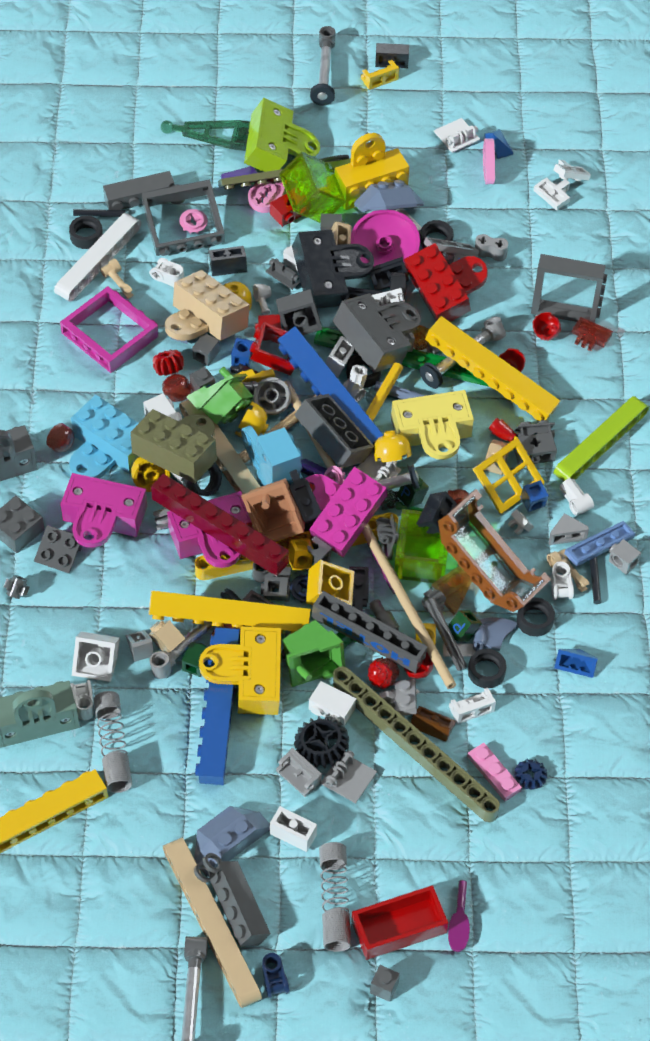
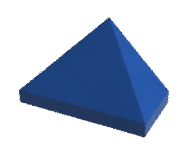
[484,129,513,159]
[554,649,598,678]

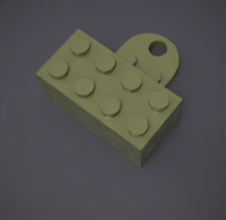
[130,409,217,484]

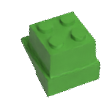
[187,367,254,424]
[283,620,346,687]

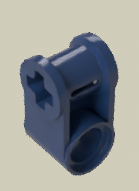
[262,953,290,998]

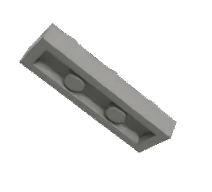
[424,237,479,257]

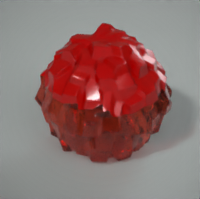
[368,657,400,689]

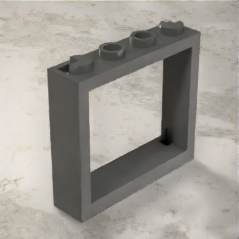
[142,179,225,256]
[531,254,608,325]

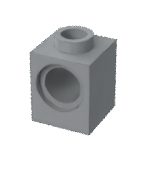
[609,539,641,574]

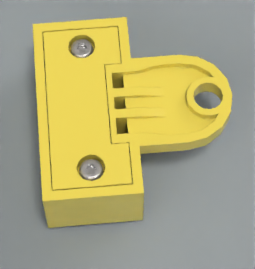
[391,390,474,460]

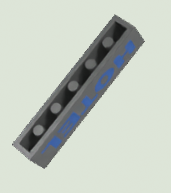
[312,591,428,673]

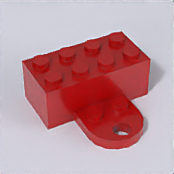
[404,243,488,322]

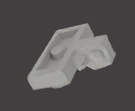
[380,679,417,716]

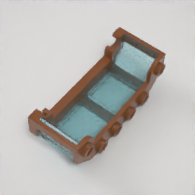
[438,489,551,612]

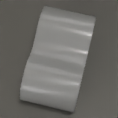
[475,234,508,261]

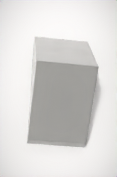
[549,513,589,545]
[126,630,153,662]

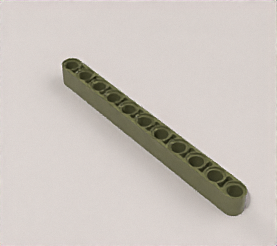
[333,666,500,822]

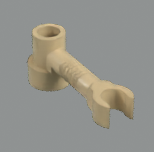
[100,258,134,299]
[547,549,589,592]

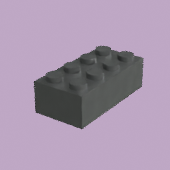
[294,394,374,468]

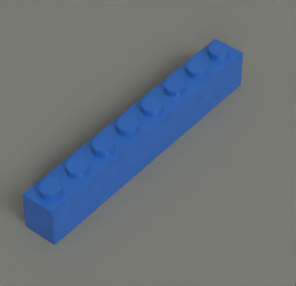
[278,327,383,450]
[195,627,240,785]

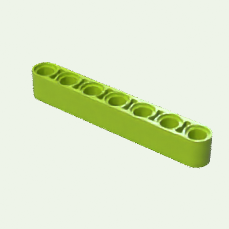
[553,396,649,481]

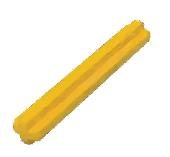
[365,362,403,421]

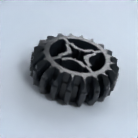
[294,716,350,769]

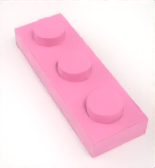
[467,743,522,801]

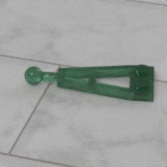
[160,120,250,151]

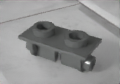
[266,258,301,290]
[515,420,555,437]

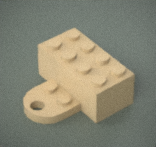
[165,270,250,341]

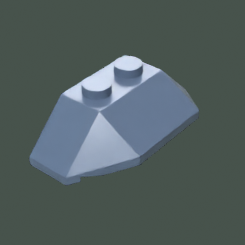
[354,180,424,212]
[194,806,270,878]

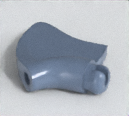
[473,617,517,651]

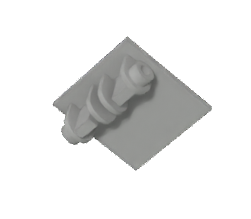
[320,750,377,804]

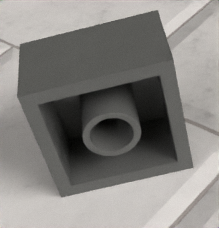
[276,289,322,335]
[0,496,45,553]

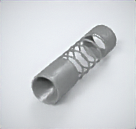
[93,691,132,793]
[319,842,351,952]

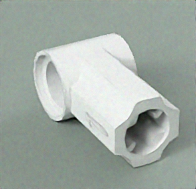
[343,365,368,402]
[559,478,594,516]

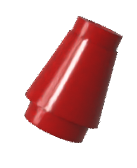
[489,418,517,442]

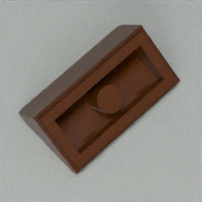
[410,706,456,742]

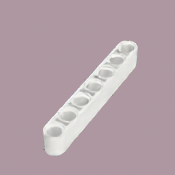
[54,213,141,302]

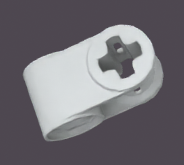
[149,258,184,287]
[551,561,574,600]
[70,680,94,720]

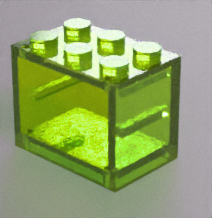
[279,151,346,223]
[394,509,448,584]

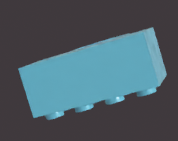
[69,395,139,479]
[241,426,303,487]

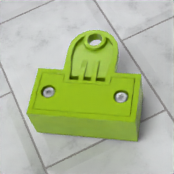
[244,98,320,172]

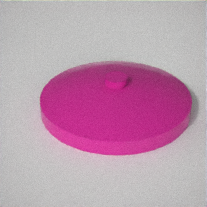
[350,209,420,266]

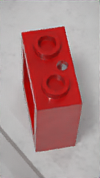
[250,322,294,376]

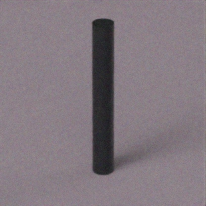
[73,209,126,217]
[590,557,601,604]

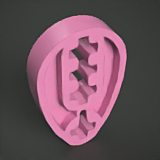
[483,139,495,184]
[248,178,285,213]

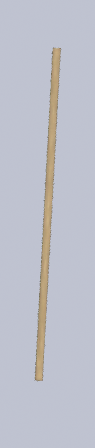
[284,381,456,689]

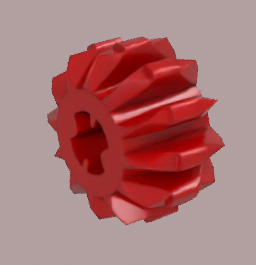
[152,349,184,376]

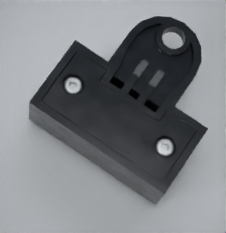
[292,229,374,308]

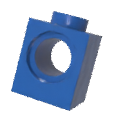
[231,338,253,368]
[520,480,549,512]

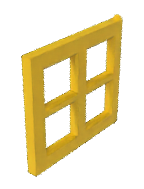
[473,437,545,514]

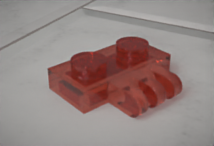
[572,317,613,351]

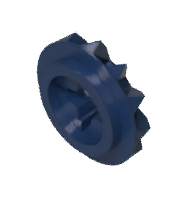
[290,575,308,603]
[514,758,547,789]

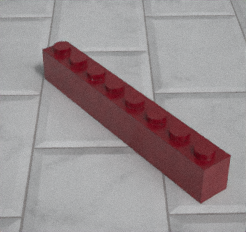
[151,474,289,576]

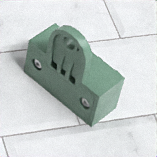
[0,681,80,748]

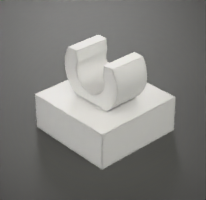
[508,509,534,535]

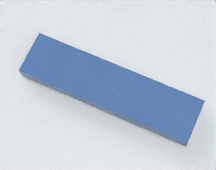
[564,521,635,567]

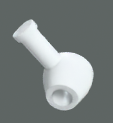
[253,284,271,315]

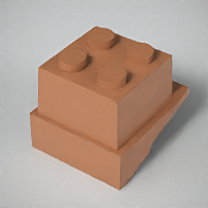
[241,478,305,542]

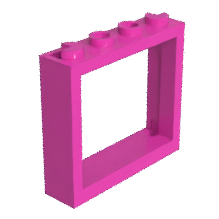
[60,286,158,373]

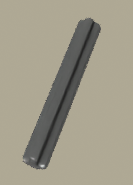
[425,597,467,671]

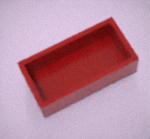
[351,885,448,960]

